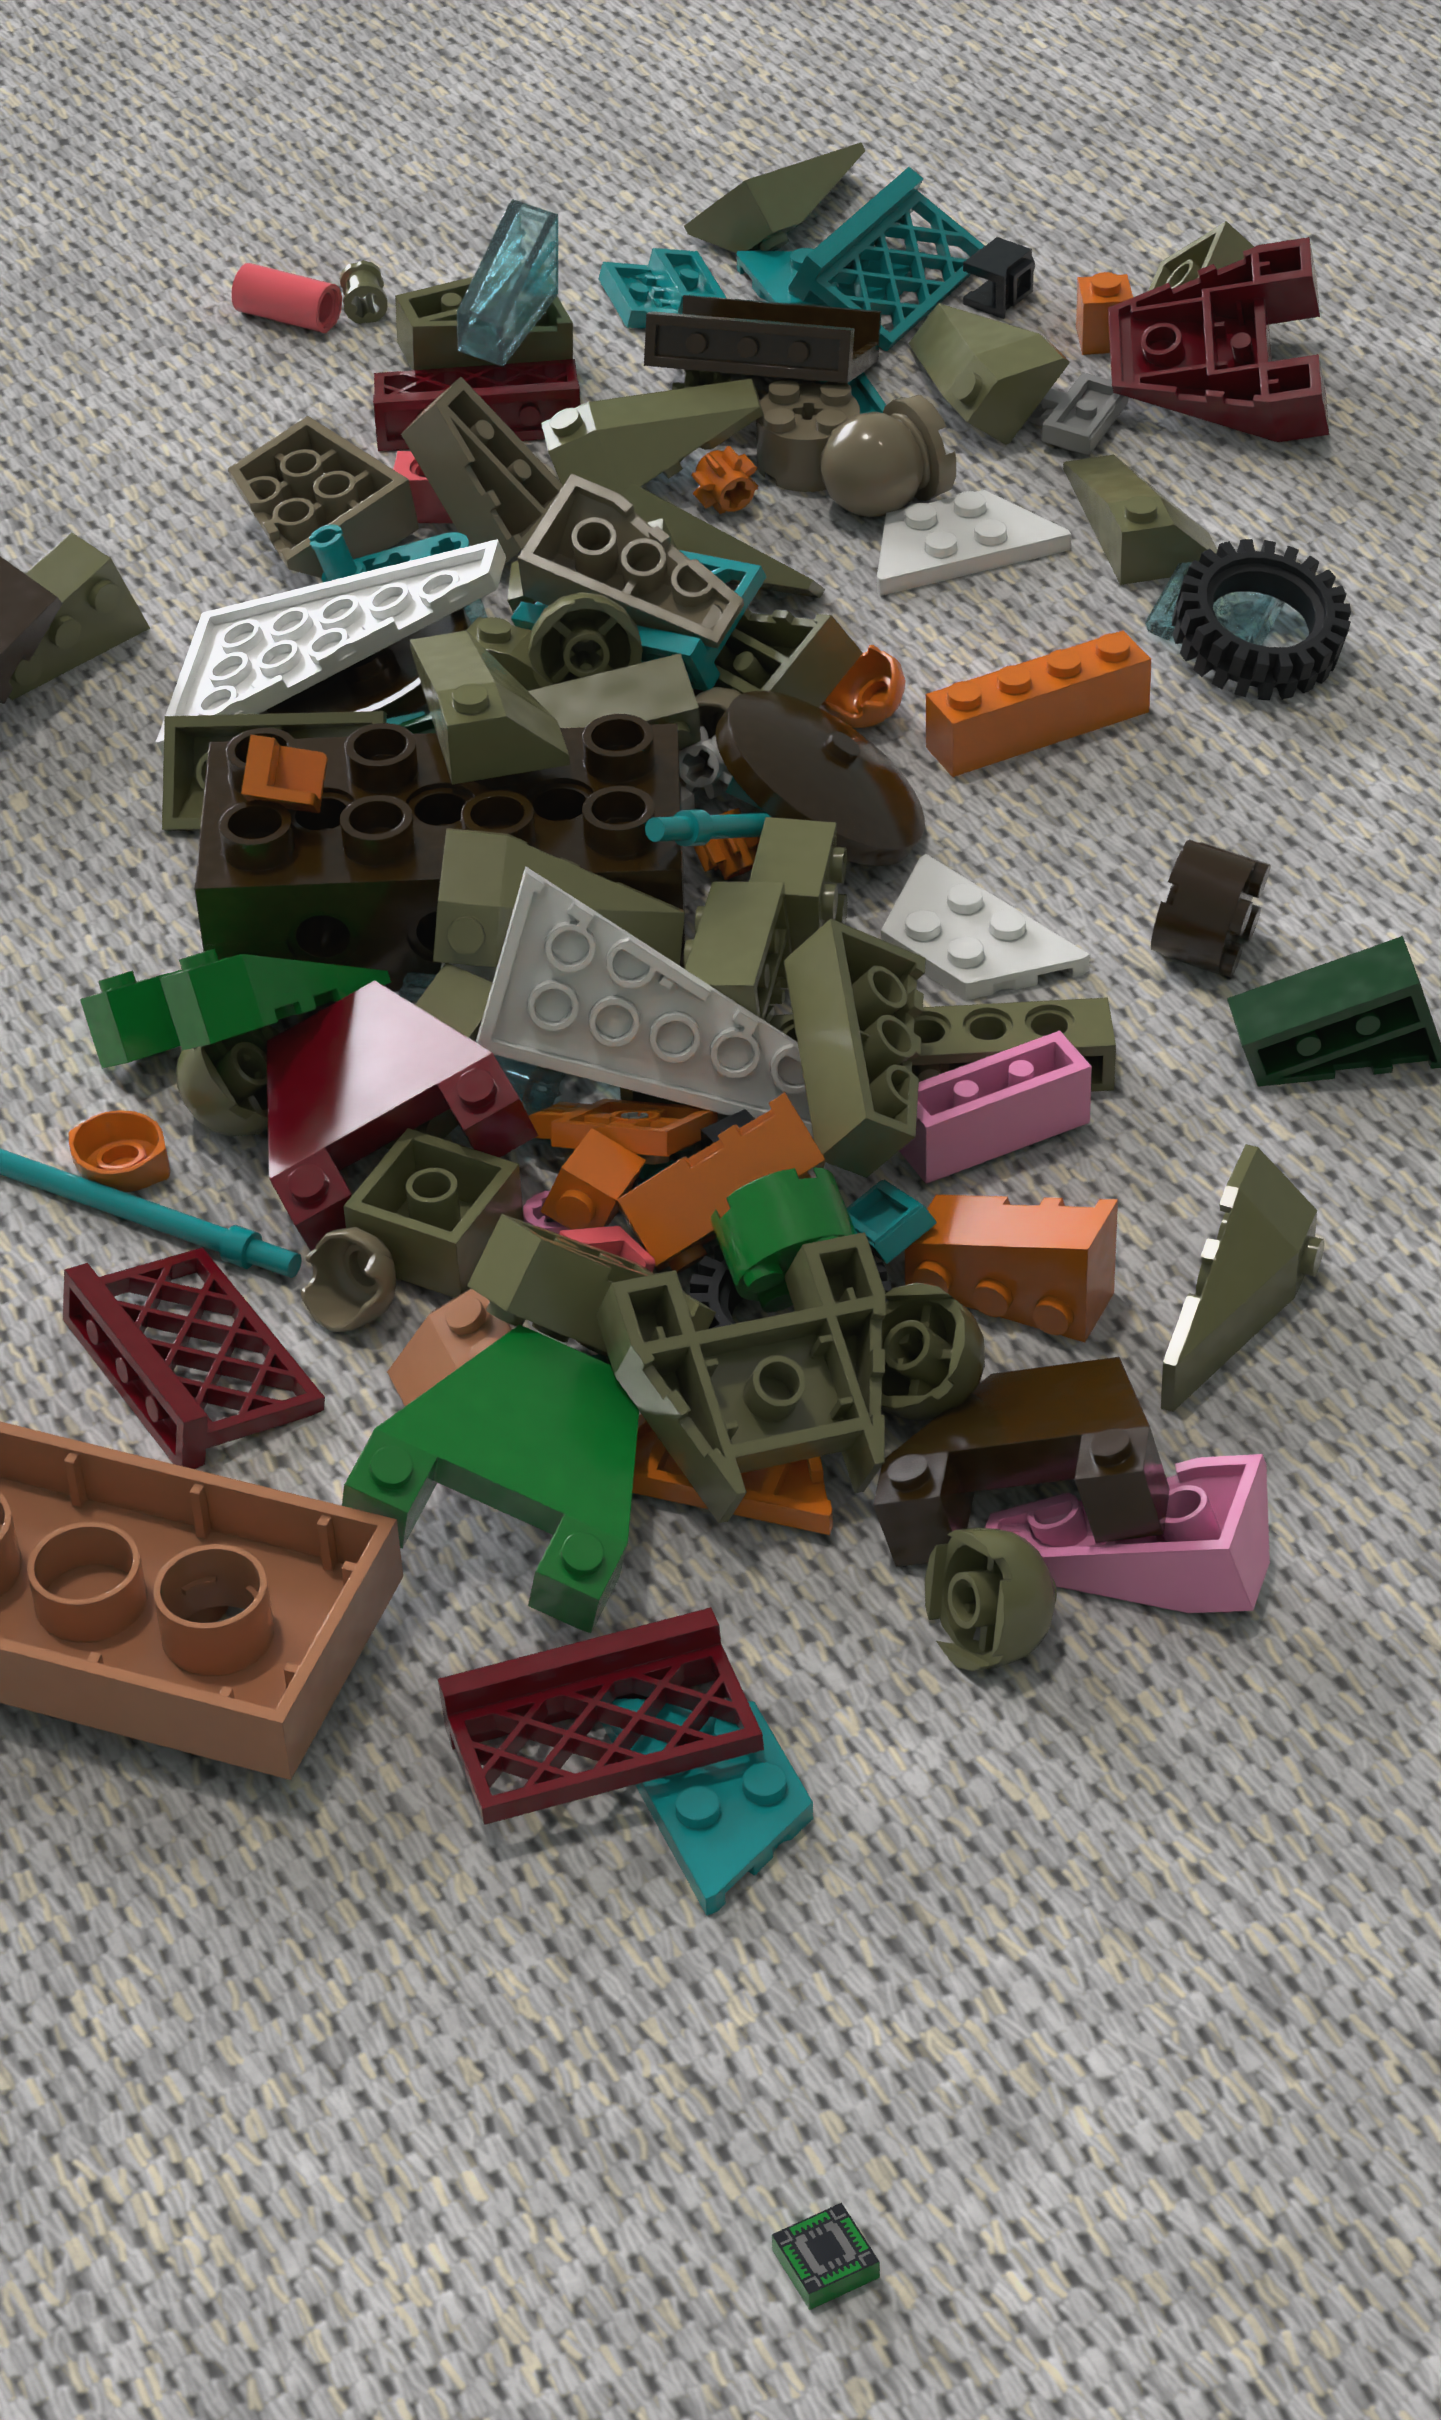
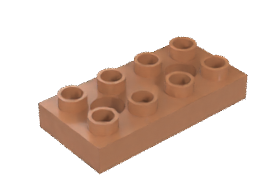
[0,1421,403,1780]

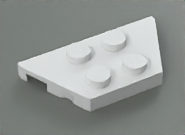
[877,490,1071,596]
[881,854,1090,1001]

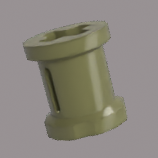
[339,260,388,324]

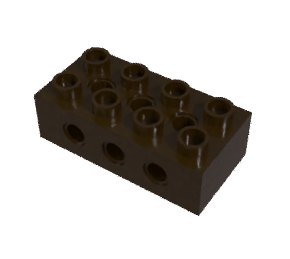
[194,714,686,992]

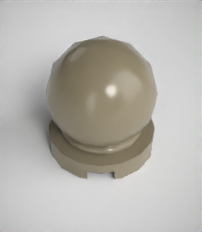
[821,395,956,517]

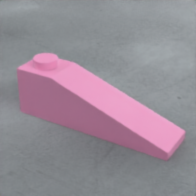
[985,1454,1270,1613]

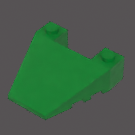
[80,949,391,1069]
[342,1324,639,1633]

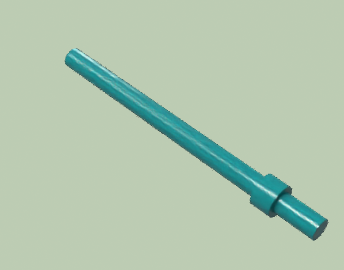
[645,810,771,847]
[0,1148,302,1278]

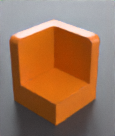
[241,735,328,813]

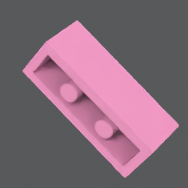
[899,1031,1092,1184]

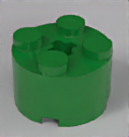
[711,1167,856,1312]

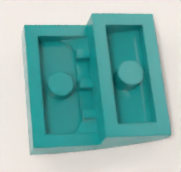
[598,248,727,328]

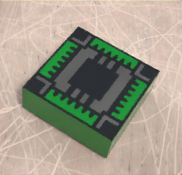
[772,2202,880,2310]

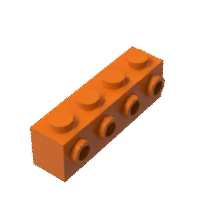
[926,630,1151,777]

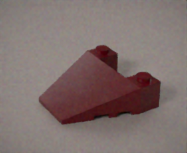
[1108,237,1330,442]
[267,980,539,1251]

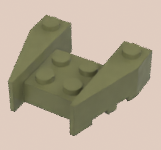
[596,1232,885,1523]

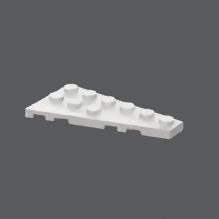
[476,867,814,1137]

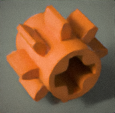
[691,446,759,514]
[694,808,760,880]

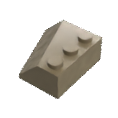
[228,416,419,578]

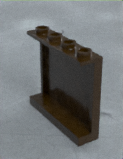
[644,295,882,383]

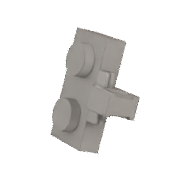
[1027,372,1129,455]

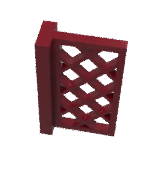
[373,359,581,451]
[63,1247,325,1469]
[437,1607,764,1825]

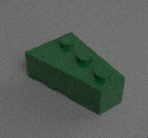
[1227,936,1441,1087]

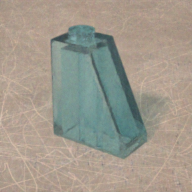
[457,199,558,366]

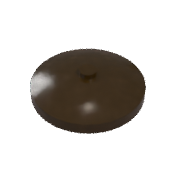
[267,607,471,719]
[716,691,925,866]

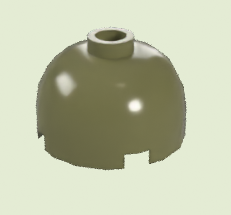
[528,592,643,688]
[176,1025,280,1137]
[881,1283,985,1421]
[925,1528,1057,1671]

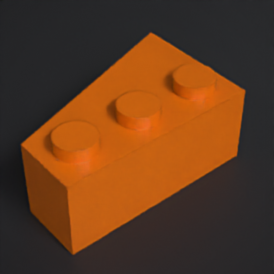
[617,1093,825,1273]
[905,1194,1118,1343]

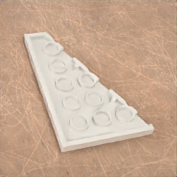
[156,539,506,756]

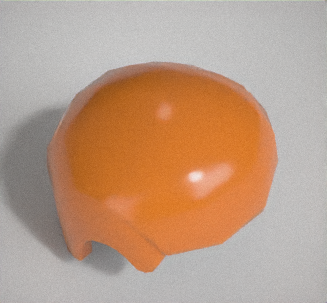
[821,645,906,728]

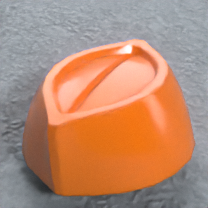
[68,1110,170,1192]

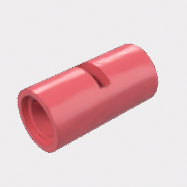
[232,263,342,333]

